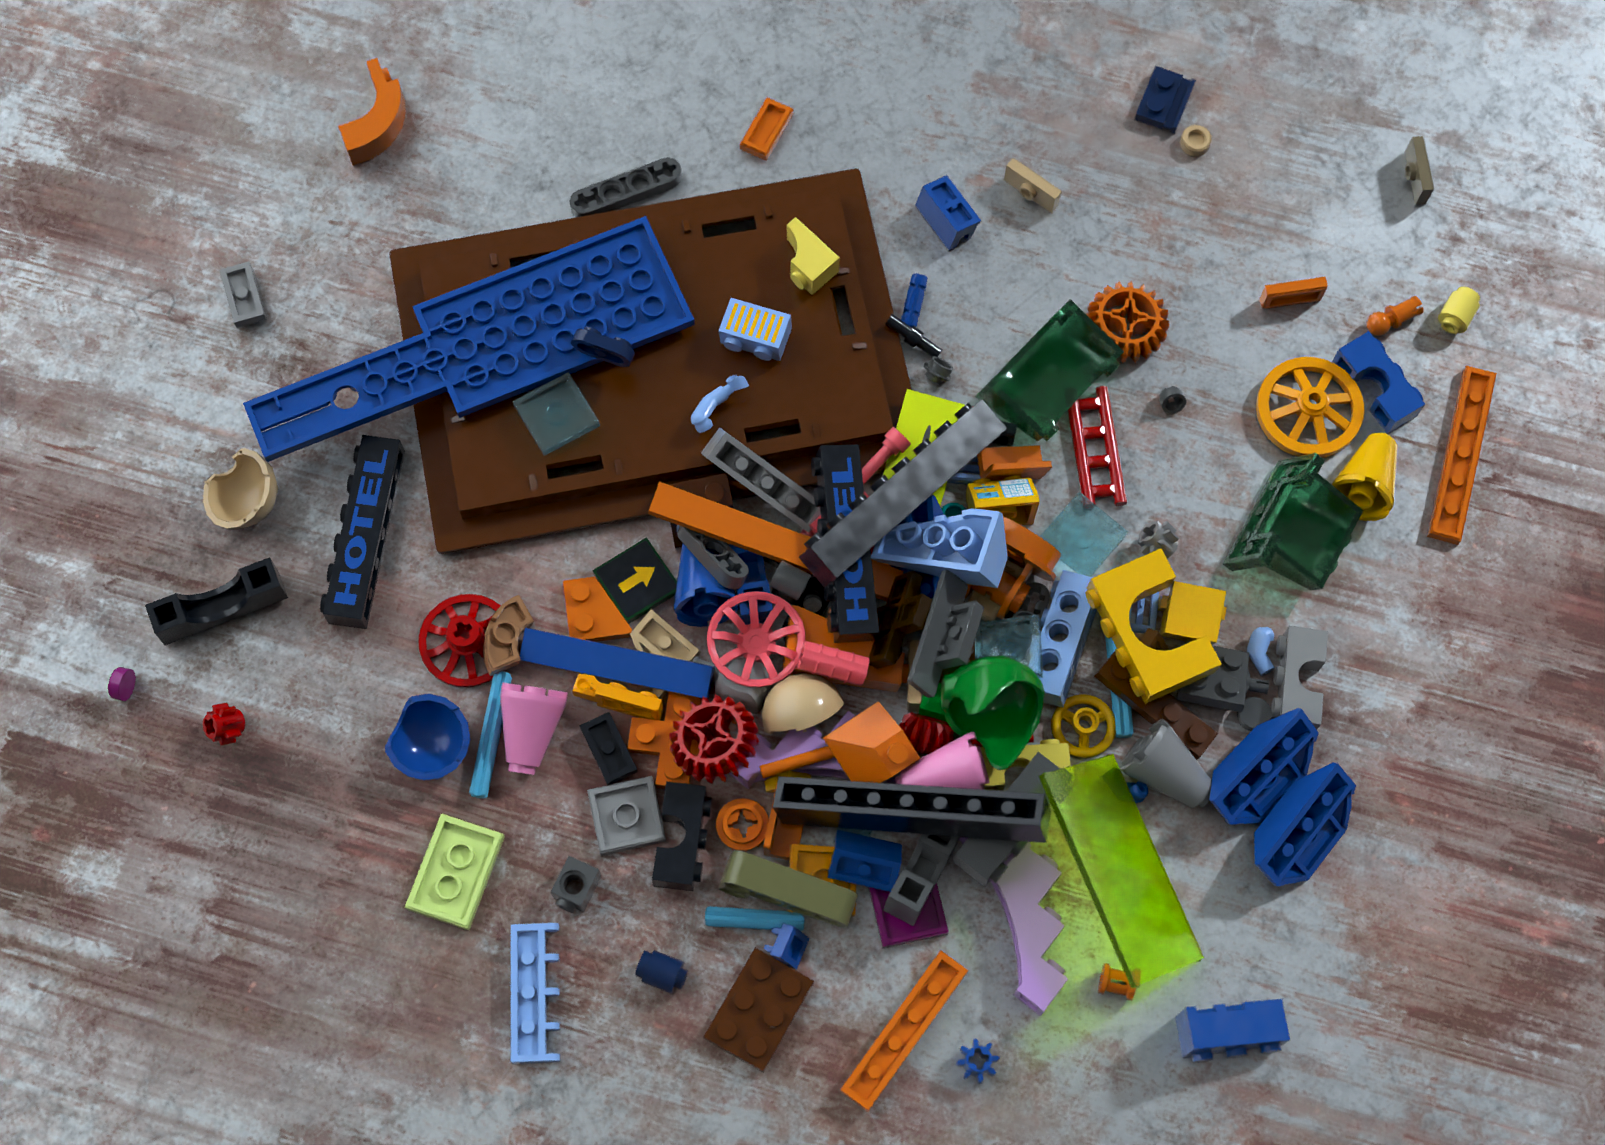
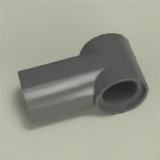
[769,560,812,605]

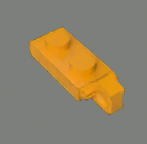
[572,674,663,720]

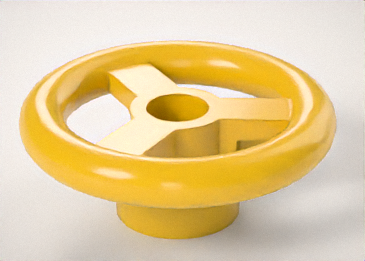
[1051,694,1116,758]

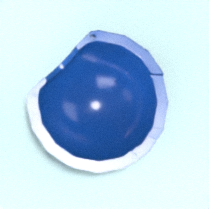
[385,694,470,780]

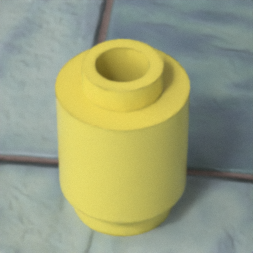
[1438,287,1480,334]

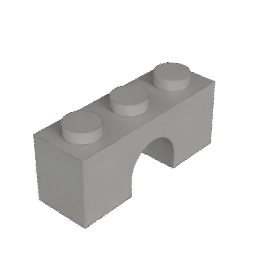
[1271,626,1328,729]

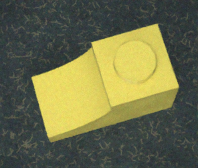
[787,217,840,295]

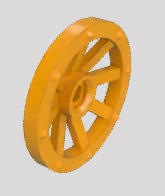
[1256,357,1364,459]

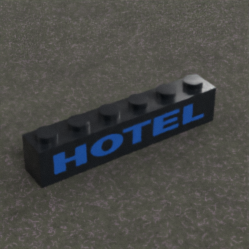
[320,435,405,629]
[811,444,879,643]

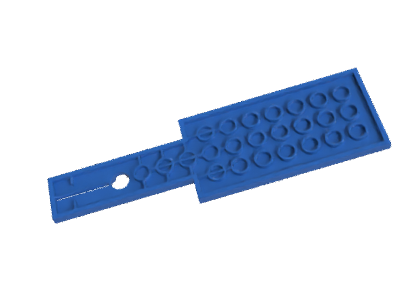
[243,216,695,462]

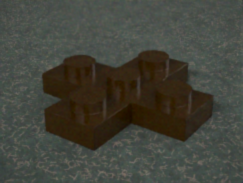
[869,571,933,669]

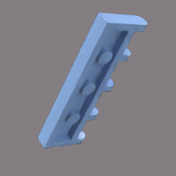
[511,923,560,1064]

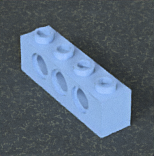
[1027,570,1097,707]

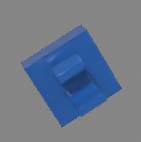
[764,923,810,969]

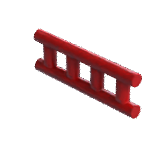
[1065,386,1127,510]

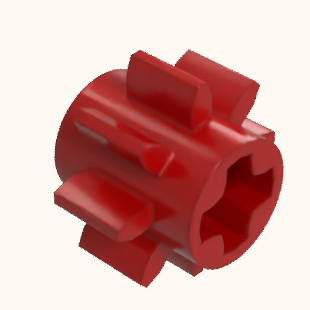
[203,703,245,746]

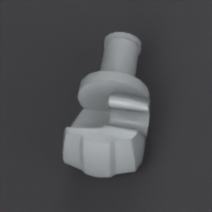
[692,656,772,714]

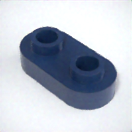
[571,327,635,367]

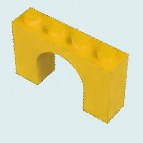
[1085,548,1222,704]

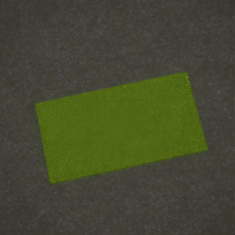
[1039,754,1204,988]

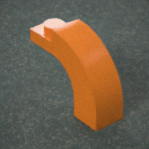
[338,58,406,166]

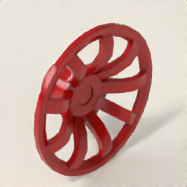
[418,594,501,687]

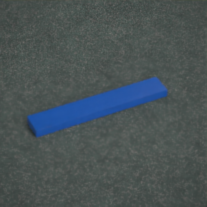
[520,628,715,699]

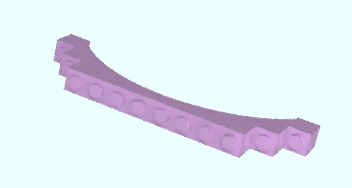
[729,711,1068,1016]

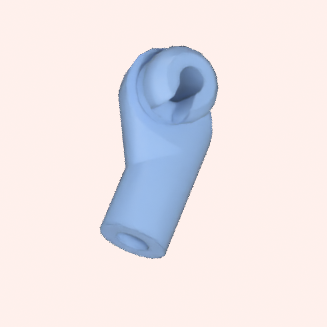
[1247,627,1275,676]

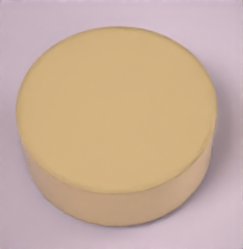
[1180,125,1212,157]

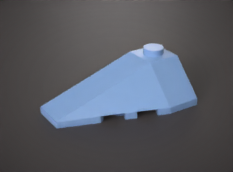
[871,508,1008,588]

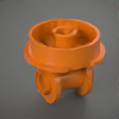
[965,516,1062,620]

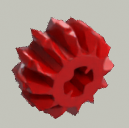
[899,712,954,754]

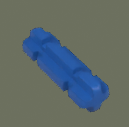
[901,273,928,327]

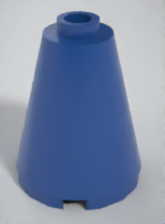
[674,544,739,627]

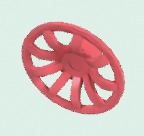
[707,591,805,688]

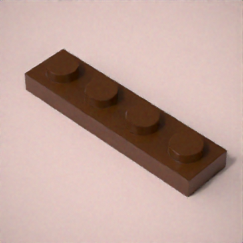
[1094,651,1218,760]

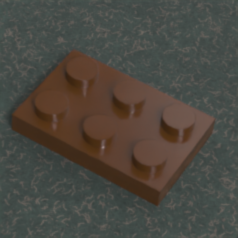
[703,947,814,1073]

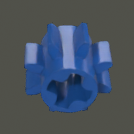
[956,1038,1000,1084]

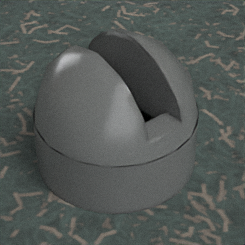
[1159,386,1186,414]

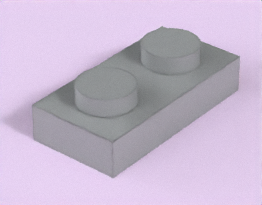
[219,261,267,328]

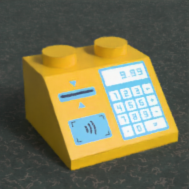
[965,475,1040,525]

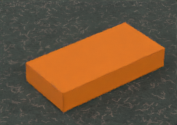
[740,97,794,161]
[1259,276,1328,309]

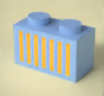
[719,298,792,361]

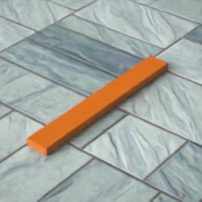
[648,481,903,601]

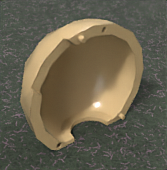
[203,448,278,530]
[762,673,844,735]

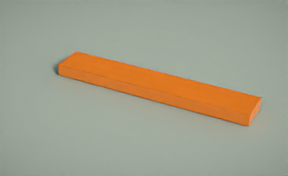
[1427,365,1497,545]

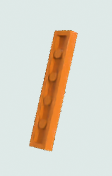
[840,950,968,1112]

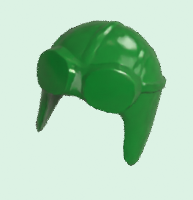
[940,656,1045,770]

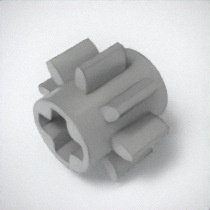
[1138,521,1179,558]

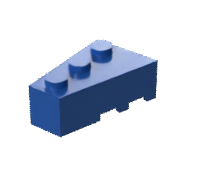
[1175,999,1290,1063]

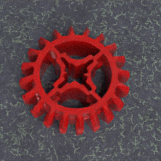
[669,695,759,784]

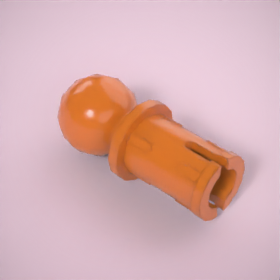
[1366,296,1424,336]

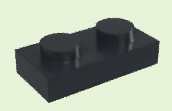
[579,712,638,785]

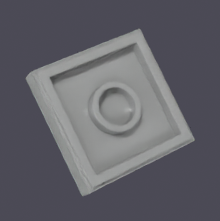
[587,776,666,856]

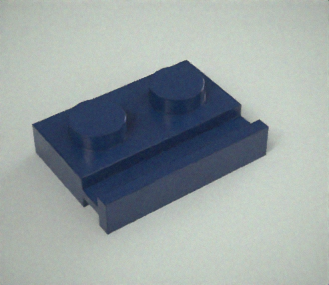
[1134,65,1196,134]

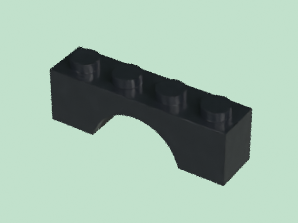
[145,557,288,645]

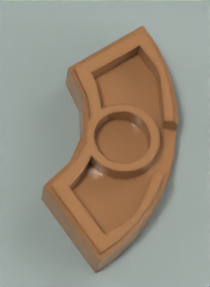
[483,595,534,676]

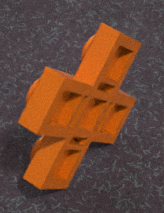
[627,691,730,789]

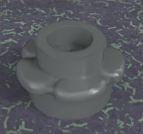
[924,356,954,384]

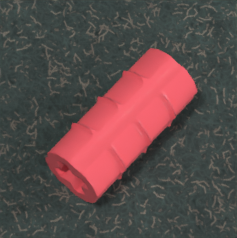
[797,641,869,686]

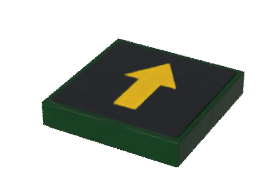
[592,537,677,624]

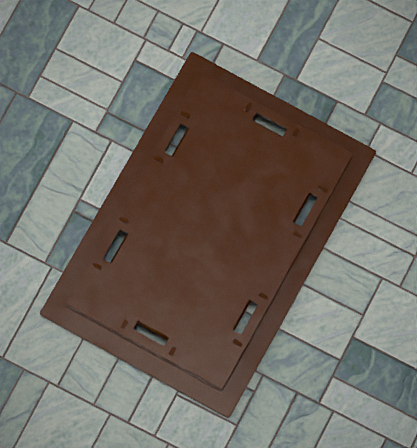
[389,168,912,554]

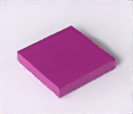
[868,874,949,949]

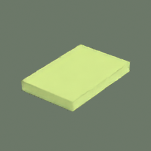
[405,813,505,930]

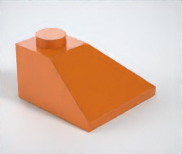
[823,701,920,783]

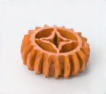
[1085,281,1170,364]

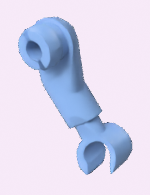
[691,375,749,433]

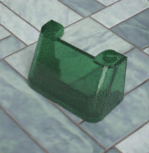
[975,299,1124,442]

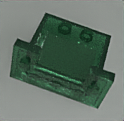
[1223,453,1364,591]

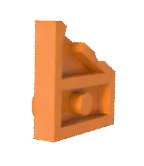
[563,576,632,642]

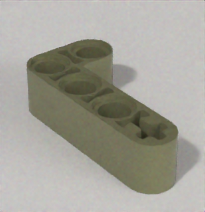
[719,850,858,928]

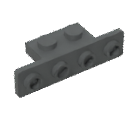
[908,570,984,698]

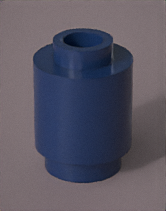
[635,950,688,994]

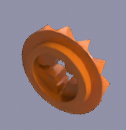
[716,798,769,852]

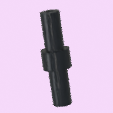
[885,314,942,357]

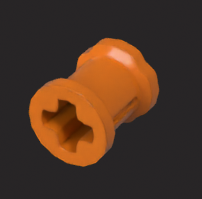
[1098,963,1138,1001]

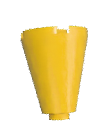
[1329,433,1398,521]

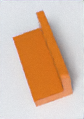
[977,445,1052,481]
[763,785,804,860]

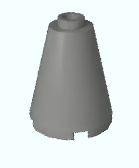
[1120,719,1212,808]

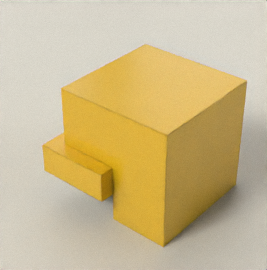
[1158,581,1227,645]

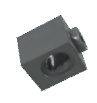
[551,856,602,913]

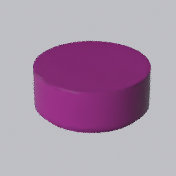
[108,667,136,701]

